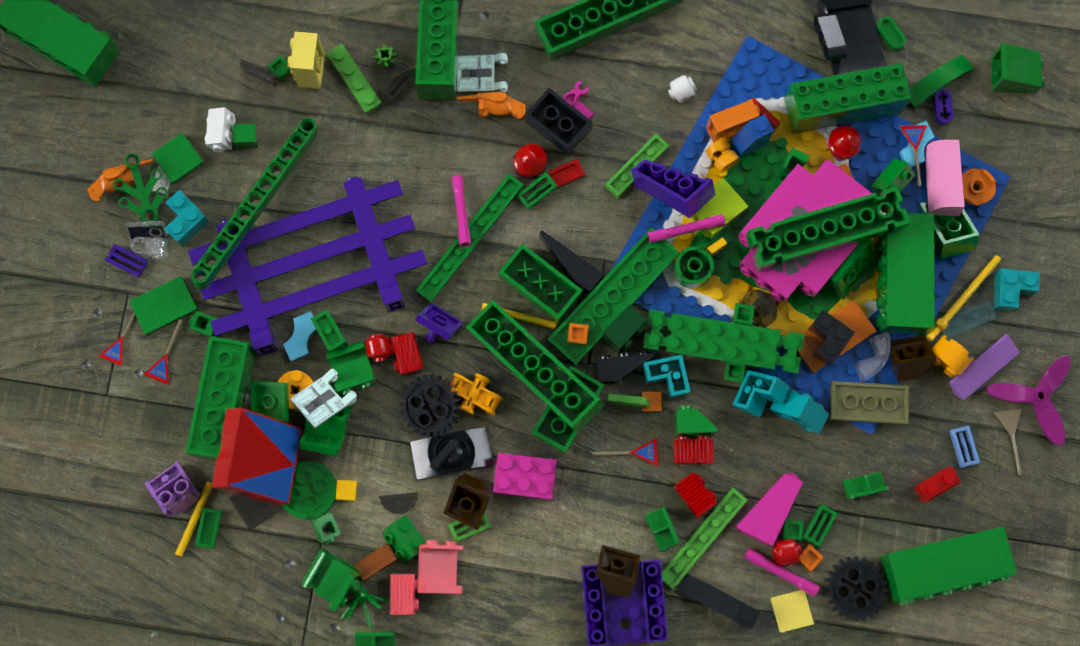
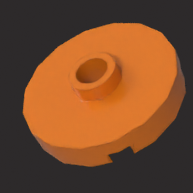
[962,168,996,206]

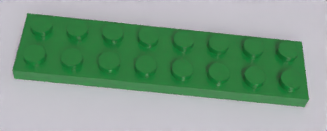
[548,227,680,365]

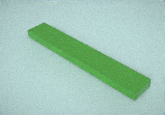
[662,488,748,590]

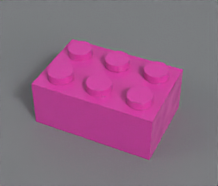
[493,453,557,501]

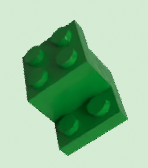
[299,397,354,457]

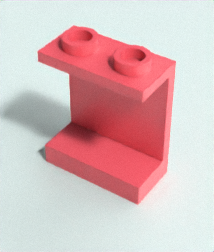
[418,541,463,594]

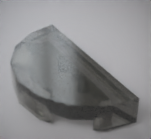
[379,492,418,514]

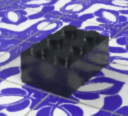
[525,88,593,156]

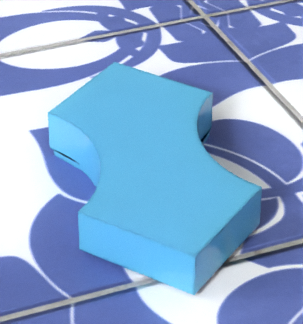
[899,121,934,168]
[283,311,317,362]

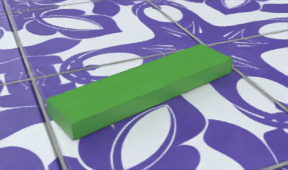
[604,133,670,199]

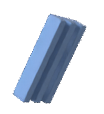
[949,426,980,468]

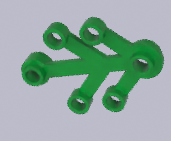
[113,153,168,225]

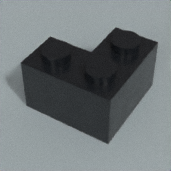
[808,310,855,367]

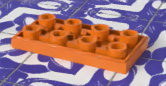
[797,300,876,374]

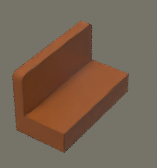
[354,543,398,582]

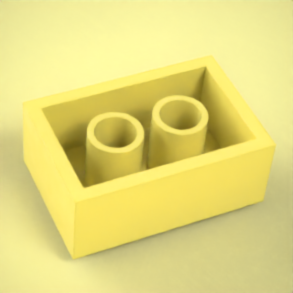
[288,32,325,89]

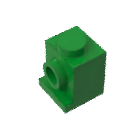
[189,311,218,337]
[310,512,341,544]

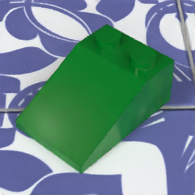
[919,201,980,259]

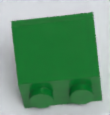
[673,406,717,438]

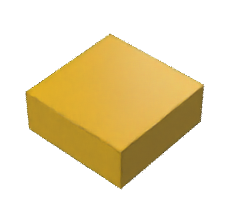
[706,237,727,257]
[336,480,358,501]

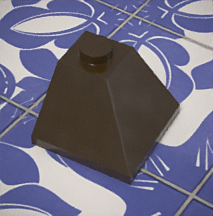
[886,335,936,382]
[443,473,491,530]
[596,545,640,599]

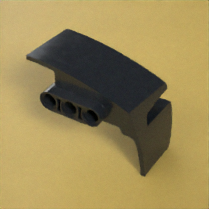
[814,0,887,76]

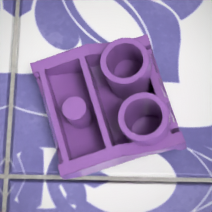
[145,460,200,517]

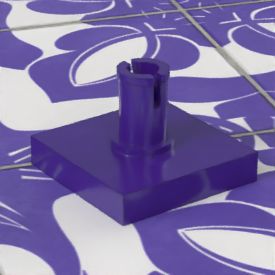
[415,303,464,344]

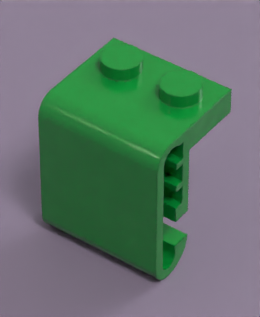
[326,341,377,396]
[301,548,361,612]

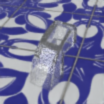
[854,332,890,383]

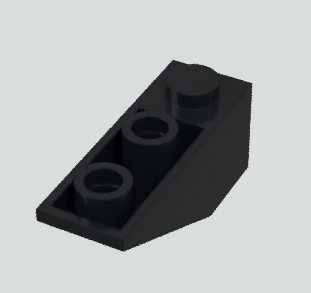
[596,351,654,385]

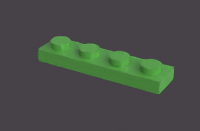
[327,44,382,115]

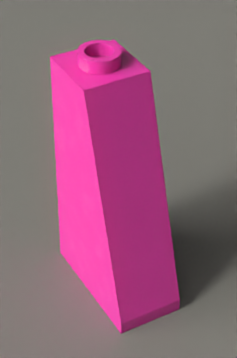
[735,472,803,547]

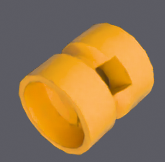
[705,137,740,173]

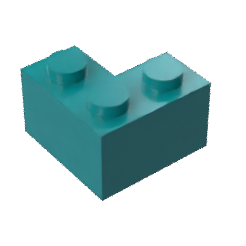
[164,190,210,247]
[993,268,1040,312]
[642,354,691,399]
[733,370,790,418]
[770,389,829,434]

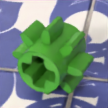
[374,45,398,69]

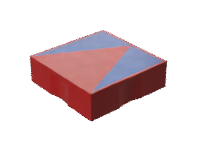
[212,408,303,505]

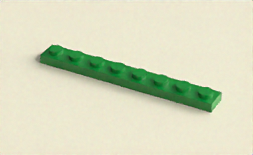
[416,174,524,303]

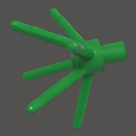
[340,581,390,628]

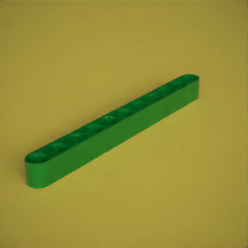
[191,118,317,290]

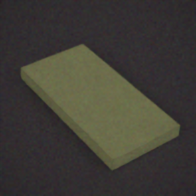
[829,381,909,425]

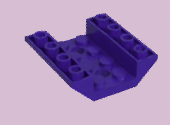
[581,560,668,646]

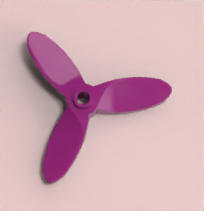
[986,355,1071,446]

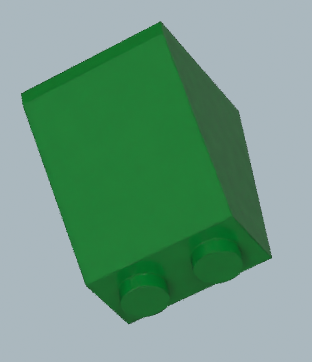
[991,43,1044,93]

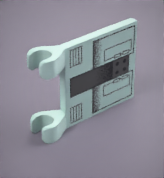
[457,53,508,93]
[291,369,357,428]

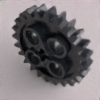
[399,374,462,438]
[823,556,889,621]

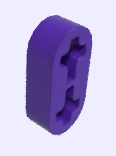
[933,89,954,125]

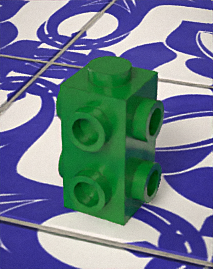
[871,158,915,197]

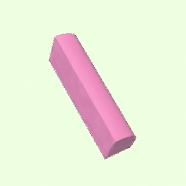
[924,140,964,216]

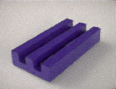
[105,244,148,278]

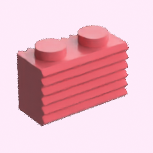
[390,574,419,615]

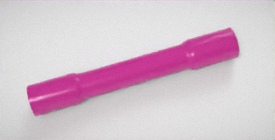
[452,175,471,247]
[648,214,725,244]
[744,548,819,597]

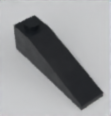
[539,230,604,295]
[679,574,760,630]

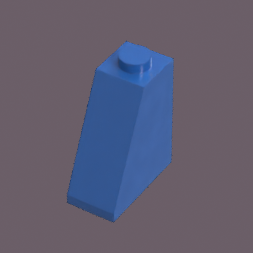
[728,114,774,158]

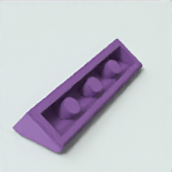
[949,334,1019,400]

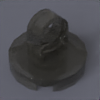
[742,290,780,328]

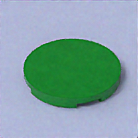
[282,461,337,520]

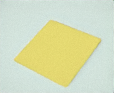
[771,590,814,632]

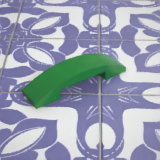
[909,55,975,109]
[724,303,755,382]

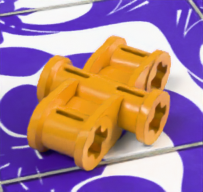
[450,373,504,416]

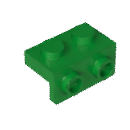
[382,515,426,564]

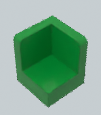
[233,124,258,148]

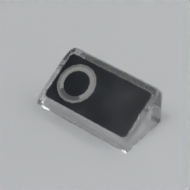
[125,221,168,241]

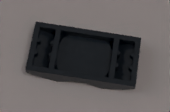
[410,427,494,481]

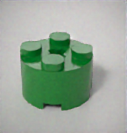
[674,246,714,288]

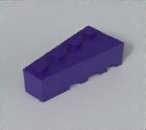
[631,159,715,218]

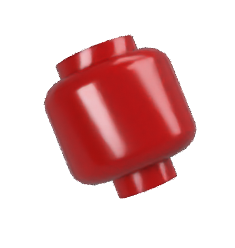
[365,333,391,362]
[772,539,803,566]

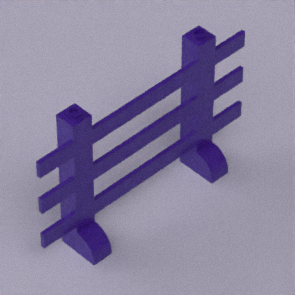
[188,177,427,356]

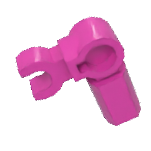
[563,81,594,120]

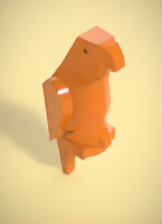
[457,92,526,121]
[87,159,153,202]

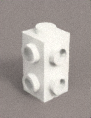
[205,107,235,152]

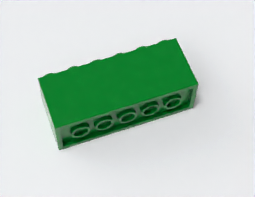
[0,0,120,88]
[416,0,460,100]
[784,63,912,134]
[876,213,935,335]
[185,336,256,461]
[880,526,1017,605]

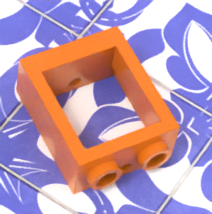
[706,99,760,143]

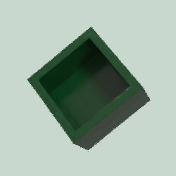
[602,304,646,355]

